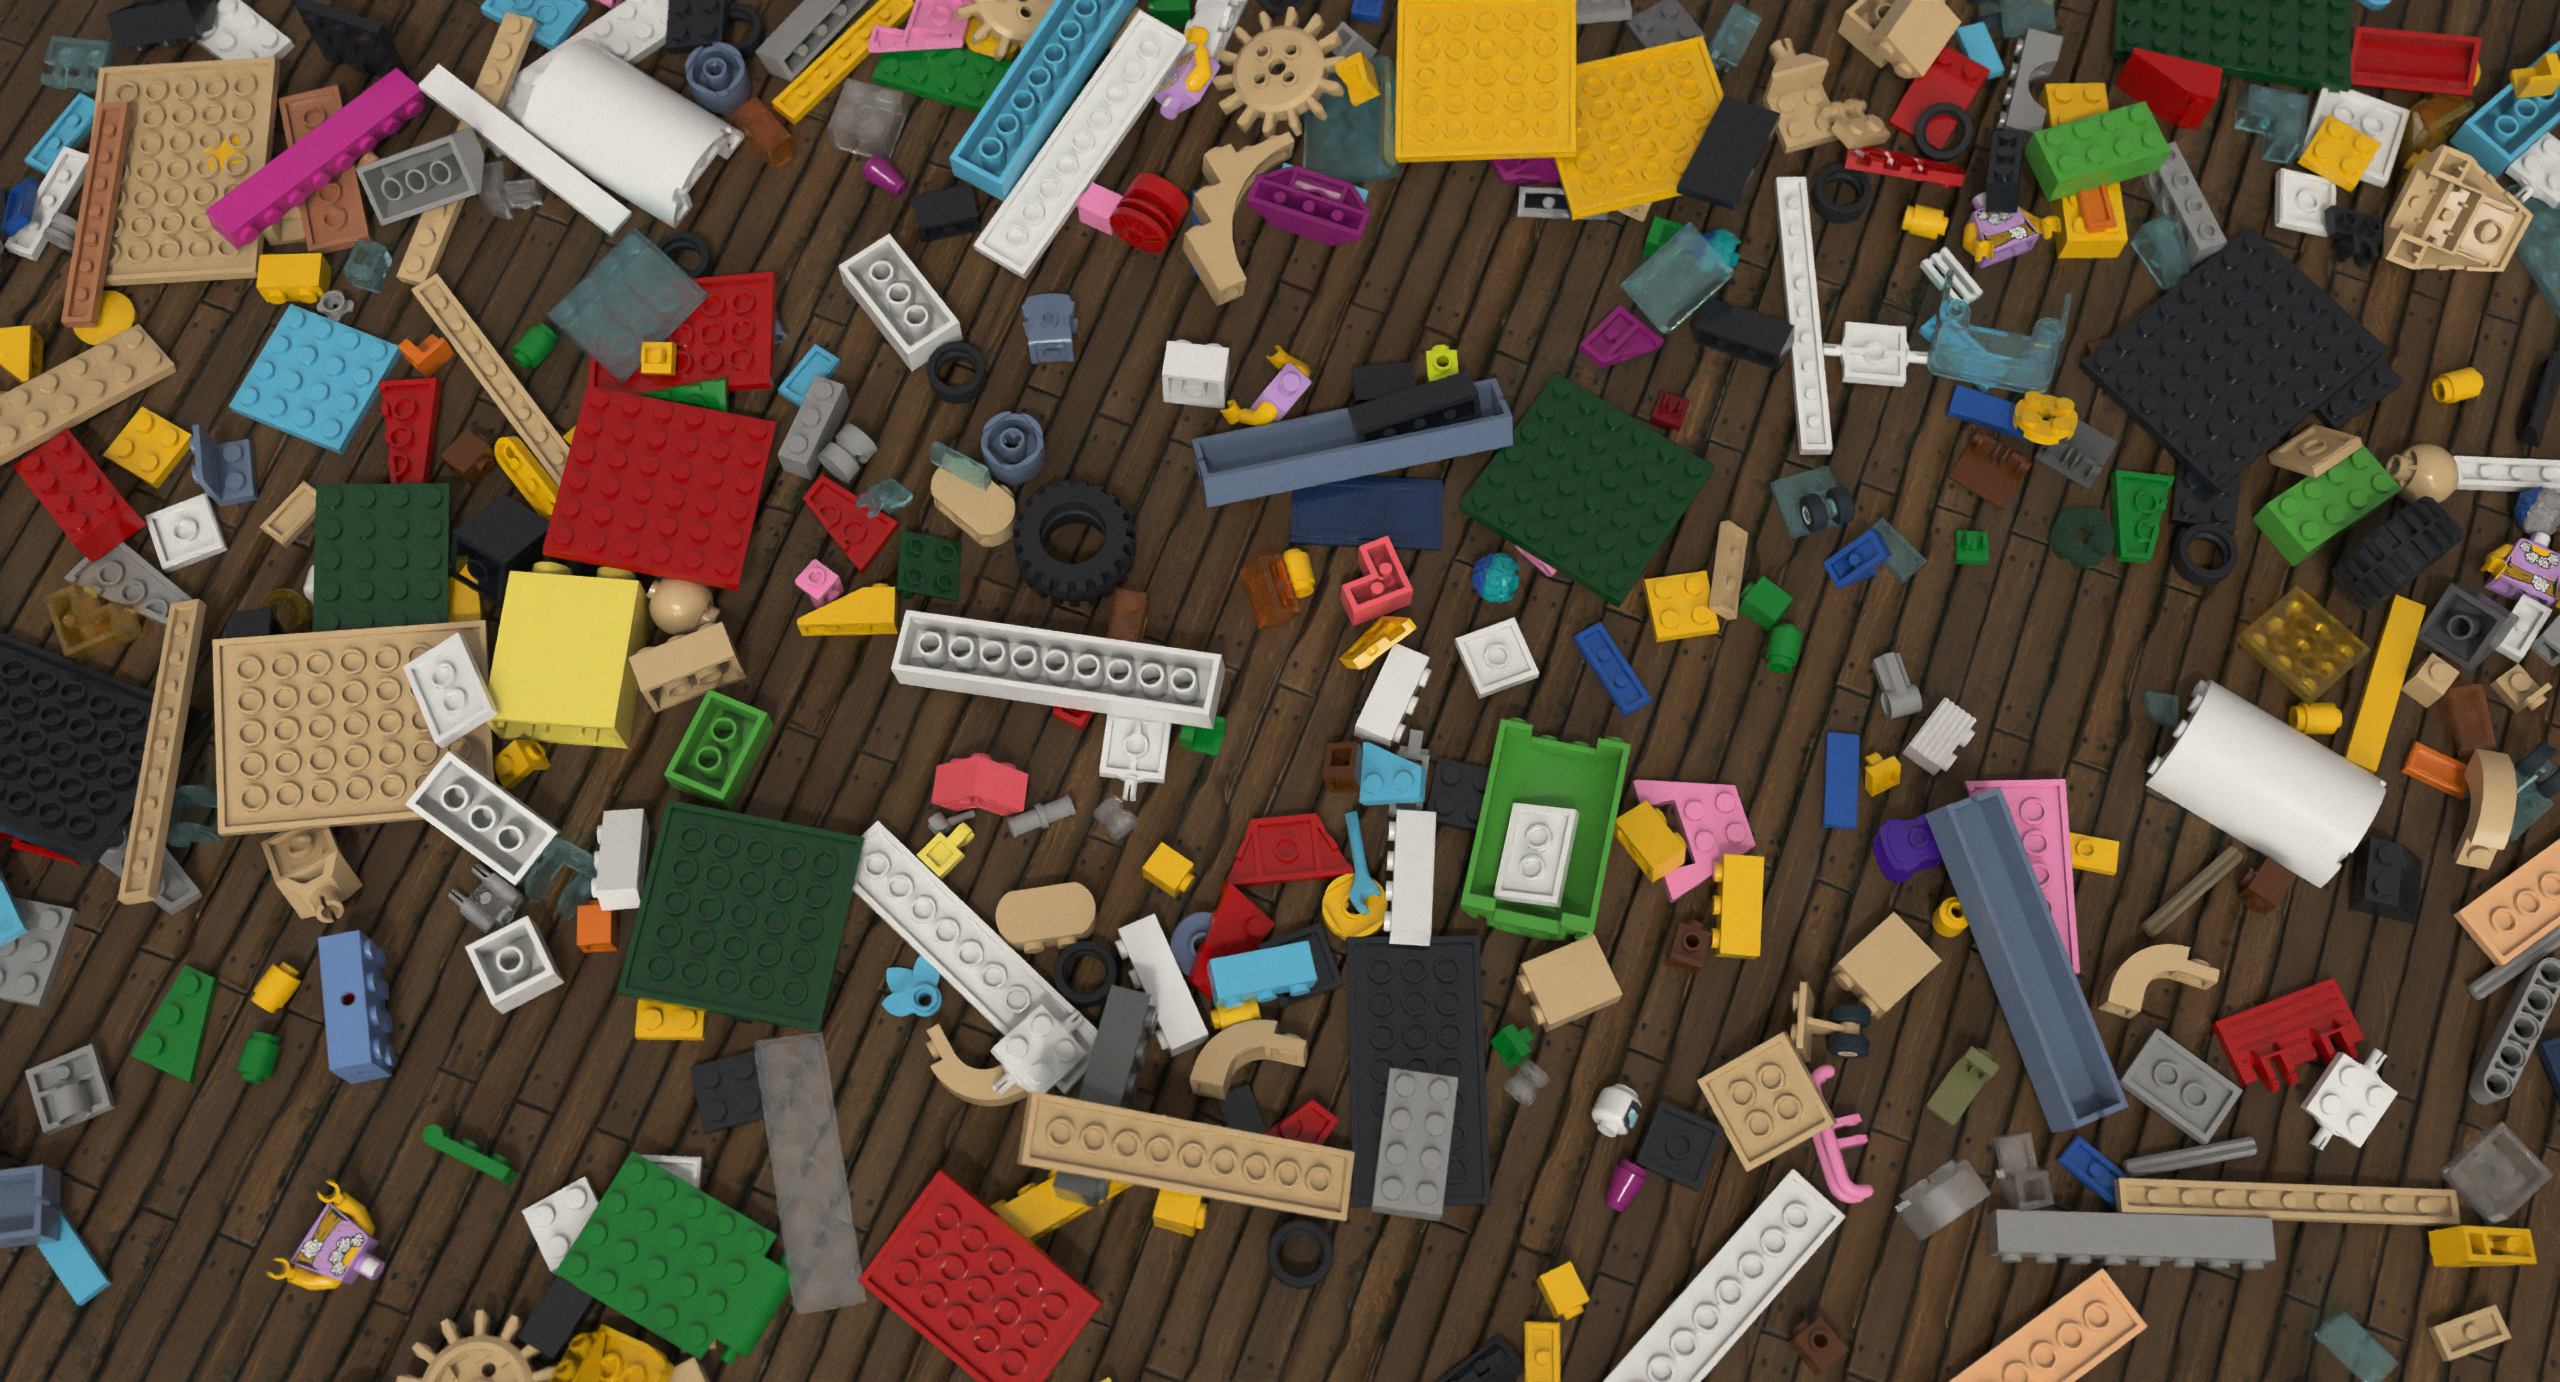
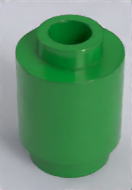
[512,323,558,369]
[1765,623,1803,673]
[236,1031,281,1084]

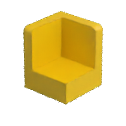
[1334,51,1380,106]
[2509,53,2560,98]

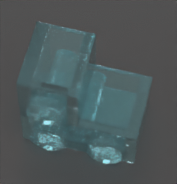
[2234,84,2309,165]

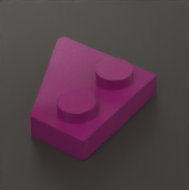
[1488,158,1561,184]
[1578,304,1664,369]

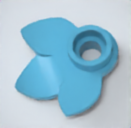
[882,955,942,1017]

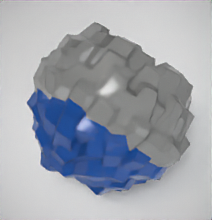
[2513,487,2560,535]

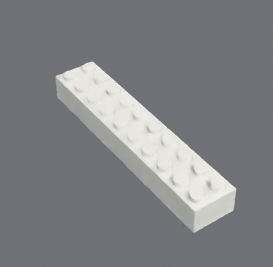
[891,610,1225,729]

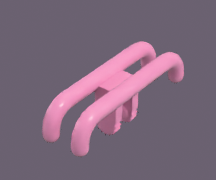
[1810,1065,1873,1203]

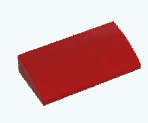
[2351,26,2482,97]

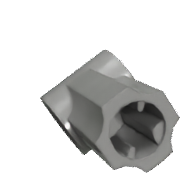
[1871,652,1922,719]

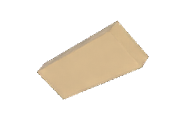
[1709,520,1748,620]

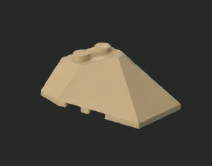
[2383,144,2533,272]

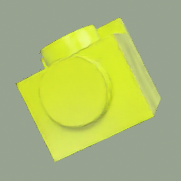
[1424,345,1458,383]

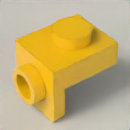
[494,739,551,789]

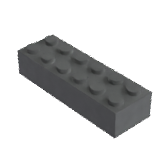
[1053,984,1158,1208]

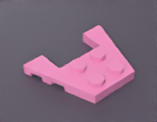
[868,0,972,53]
[1631,780,1756,903]

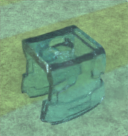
[166,784,223,847]
[525,837,597,921]

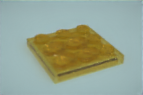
[2236,585,2371,706]

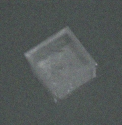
[827,78,908,161]
[2439,1122,2553,1225]
[1895,1159,1992,1242]

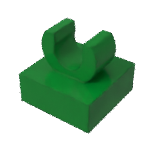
[1954,530,1989,566]
[1490,1023,1536,1070]

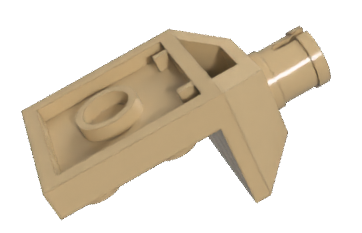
[1762,38,1840,154]
[261,827,363,923]

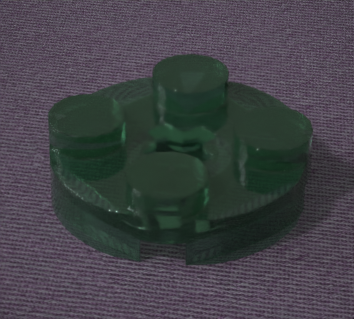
[2049,506,2115,569]

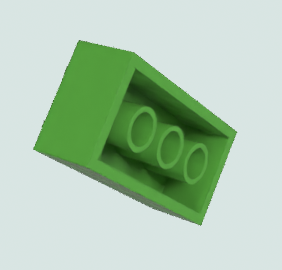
[2024,101,2171,202]
[2252,444,2402,567]

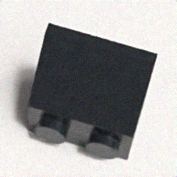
[2349,837,2423,924]

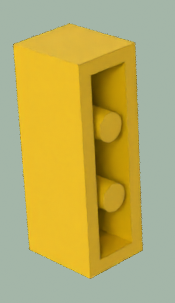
[1710,854,1764,959]

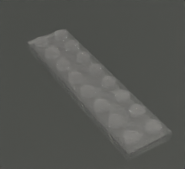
[753,1032,866,1315]

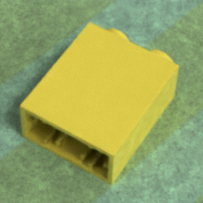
[486,562,651,749]

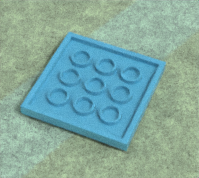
[229,304,402,455]

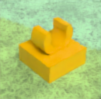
[641,342,677,375]
[1864,752,1901,797]

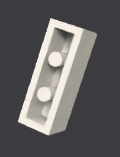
[1354,643,1432,751]
[591,808,650,911]

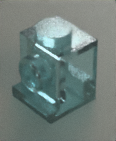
[342,240,393,294]

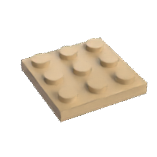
[1697,1031,1837,1172]

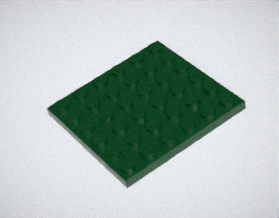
[1458,372,1715,608]
[617,800,865,1033]

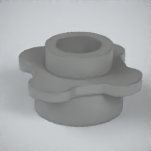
[317,289,355,322]

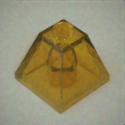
[2399,95,2475,163]

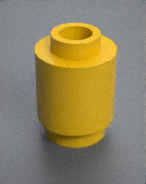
[1901,204,1949,240]
[2431,367,2484,404]
[1278,549,1316,598]
[2289,702,2342,735]
[1932,897,1969,937]
[251,962,302,1014]
[1210,999,1261,1031]

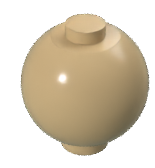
[2385,444,2459,504]
[646,577,721,635]

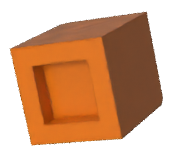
[397,334,455,378]

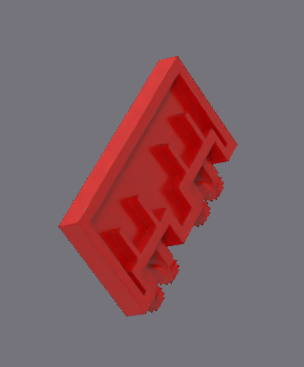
[2211,978,2365,1093]

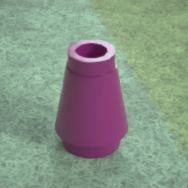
[862,154,908,197]
[1604,1159,1647,1213]

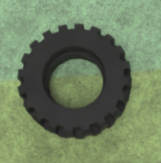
[1013,480,1136,607]
[2331,496,2464,611]

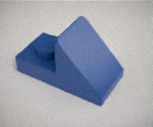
[1823,529,1893,589]

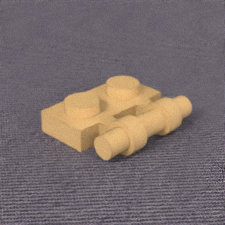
[1821,98,1891,150]

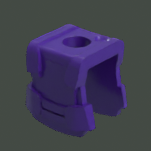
[1872,813,1944,885]

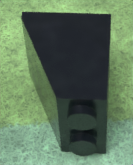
[450,494,550,609]

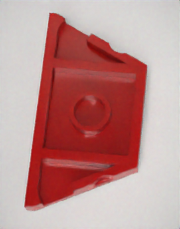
[1226,813,1354,888]

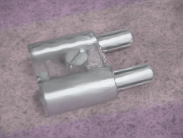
[448,864,525,936]

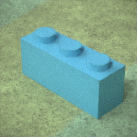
[1206,941,1317,1009]

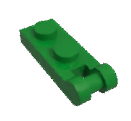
[423,1124,518,1186]

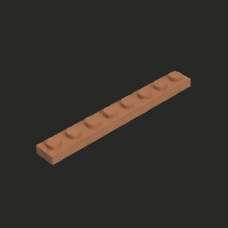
[61,102,133,328]

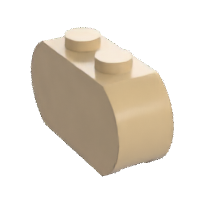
[931,459,1018,547]
[995,882,1097,954]

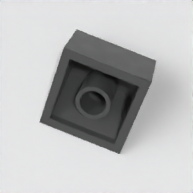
[2417,582,2519,672]

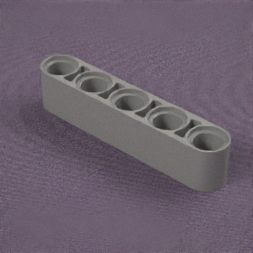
[2468,958,2560,1105]

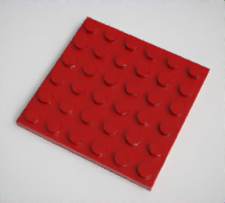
[543,386,776,591]

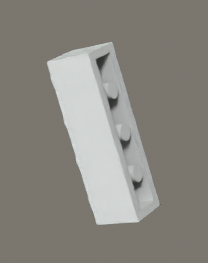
[1383,809,1436,946]
[1115,913,1209,1057]

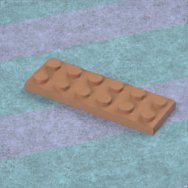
[278,84,373,254]

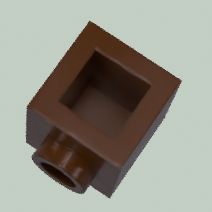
[440,429,496,486]
[2237,857,2296,915]
[1788,1316,1849,1376]

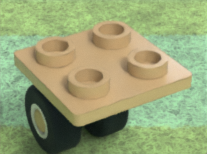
[1791,981,1871,1063]

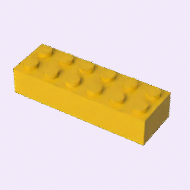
[2037,83,2128,258]

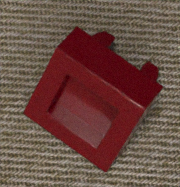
[1650,390,1690,432]

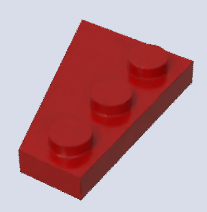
[803,474,899,575]
[1187,881,1275,1002]
[1263,1099,1339,1146]

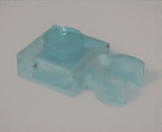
[855,477,913,518]

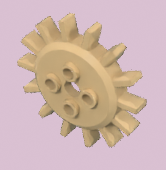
[954,0,1055,62]
[1213,7,1345,139]
[396,1310,556,1382]

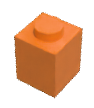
[577,900,619,953]

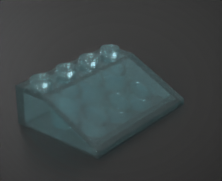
[1303,55,1400,183]
[547,228,709,383]

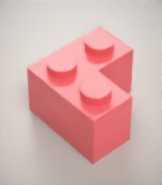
[1340,536,1413,627]
[931,753,1029,816]

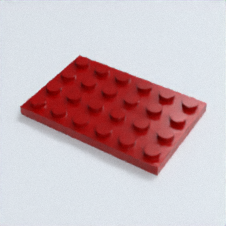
[588,271,777,394]
[858,1168,1104,1382]

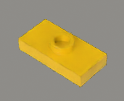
[2070,832,2119,876]

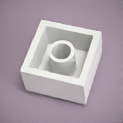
[1162,340,1229,409]
[465,915,565,1014]

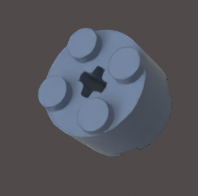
[685,42,751,116]
[981,411,1046,486]

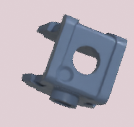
[1021,293,1078,364]

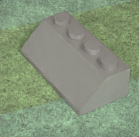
[355,127,484,226]

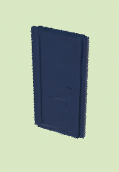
[1290,476,1443,551]

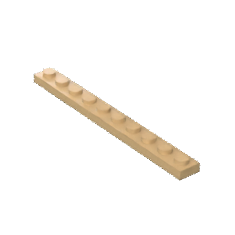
[396,12,537,286]
[411,273,570,488]
[118,598,206,905]
[2114,1178,2461,1226]

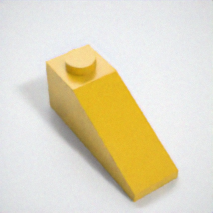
[797,583,899,636]
[2428,1225,2537,1267]

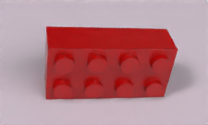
[13,428,147,563]

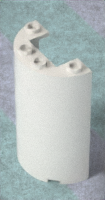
[521,39,744,229]
[2145,679,2387,888]

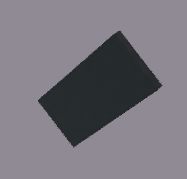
[1677,96,1781,211]

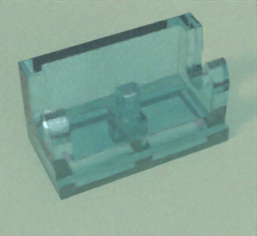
[1707,2,1762,72]
[2314,1310,2399,1382]

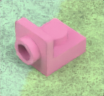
[795,559,844,609]

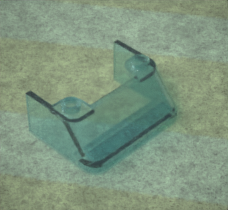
[1926,269,2073,394]

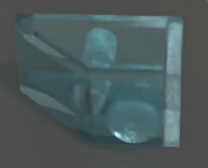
[2131,213,2190,291]

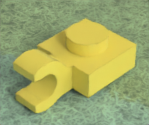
[917,822,975,880]

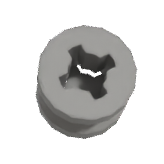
[43,212,78,250]

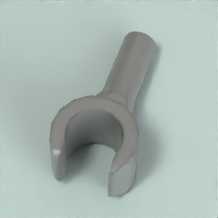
[928,809,975,835]

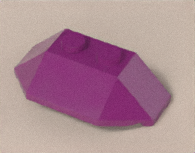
[1246,165,1371,246]

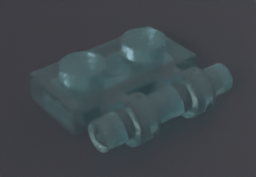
[41,36,115,93]

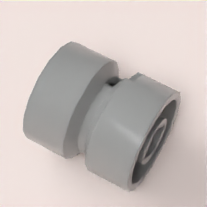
[818,423,877,483]

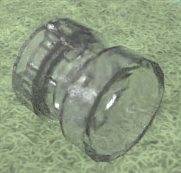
[1093,795,1139,841]
[1503,1059,1551,1107]

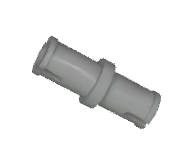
[1007,795,1076,838]

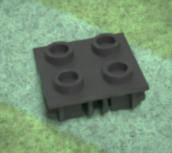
[2034,419,2118,490]

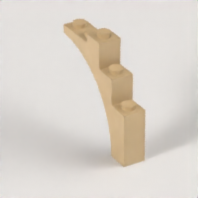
[1183,132,1295,306]

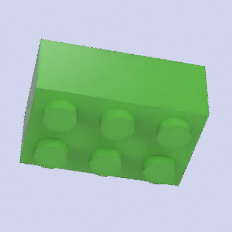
[664,689,774,811]

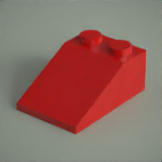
[1888,45,1991,150]
[2115,47,2223,130]

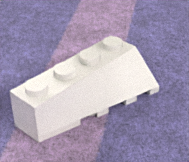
[1182,0,1248,64]

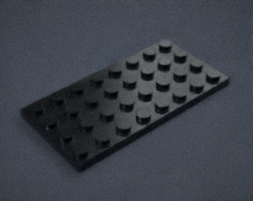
[1346,935,1491,1208]

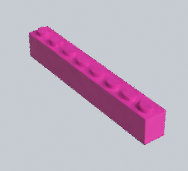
[205,67,426,250]

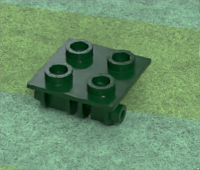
[896,530,961,602]

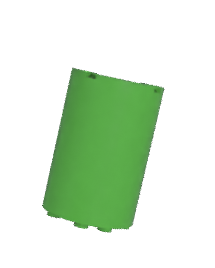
[1460,718,1631,941]

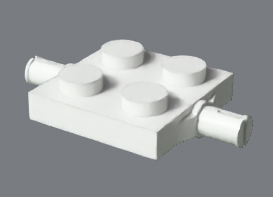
[2505,132,2560,209]
[1822,321,1928,387]
[1099,714,1172,801]
[990,1004,1087,1097]
[2300,1048,2398,1151]

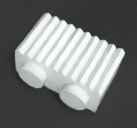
[1903,697,1977,776]

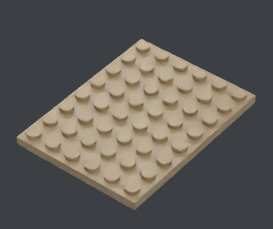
[89,57,280,287]
[212,620,495,836]

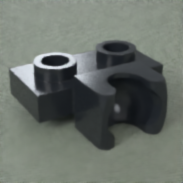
[2324,205,2384,268]

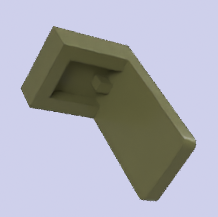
[1925,1046,2000,1126]

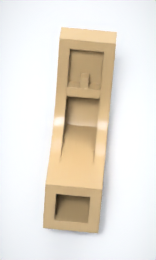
[2452,748,2517,870]
[2097,944,2220,1019]
[1190,1020,1308,1101]
[926,1024,1028,1107]

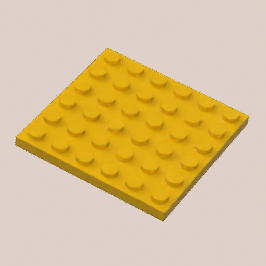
[1395,0,1577,163]
[1553,36,1724,220]

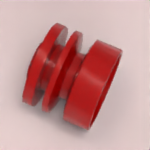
[1109,172,1189,254]

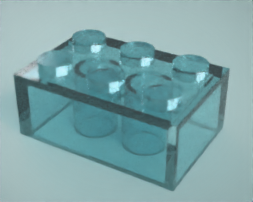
[1620,221,1736,335]

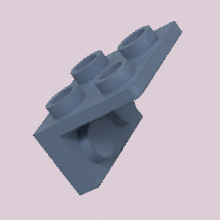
[189,424,258,507]

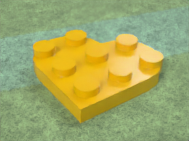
[598,1324,674,1382]

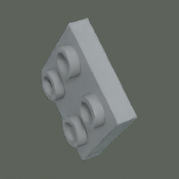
[25,1044,116,1135]

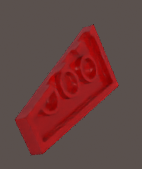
[1844,146,1965,188]
[378,378,442,484]

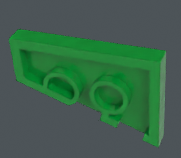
[2110,470,2175,564]
[131,965,219,1085]

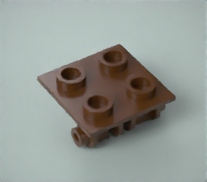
[1948,430,2033,510]

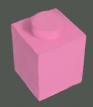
[1076,182,1124,236]

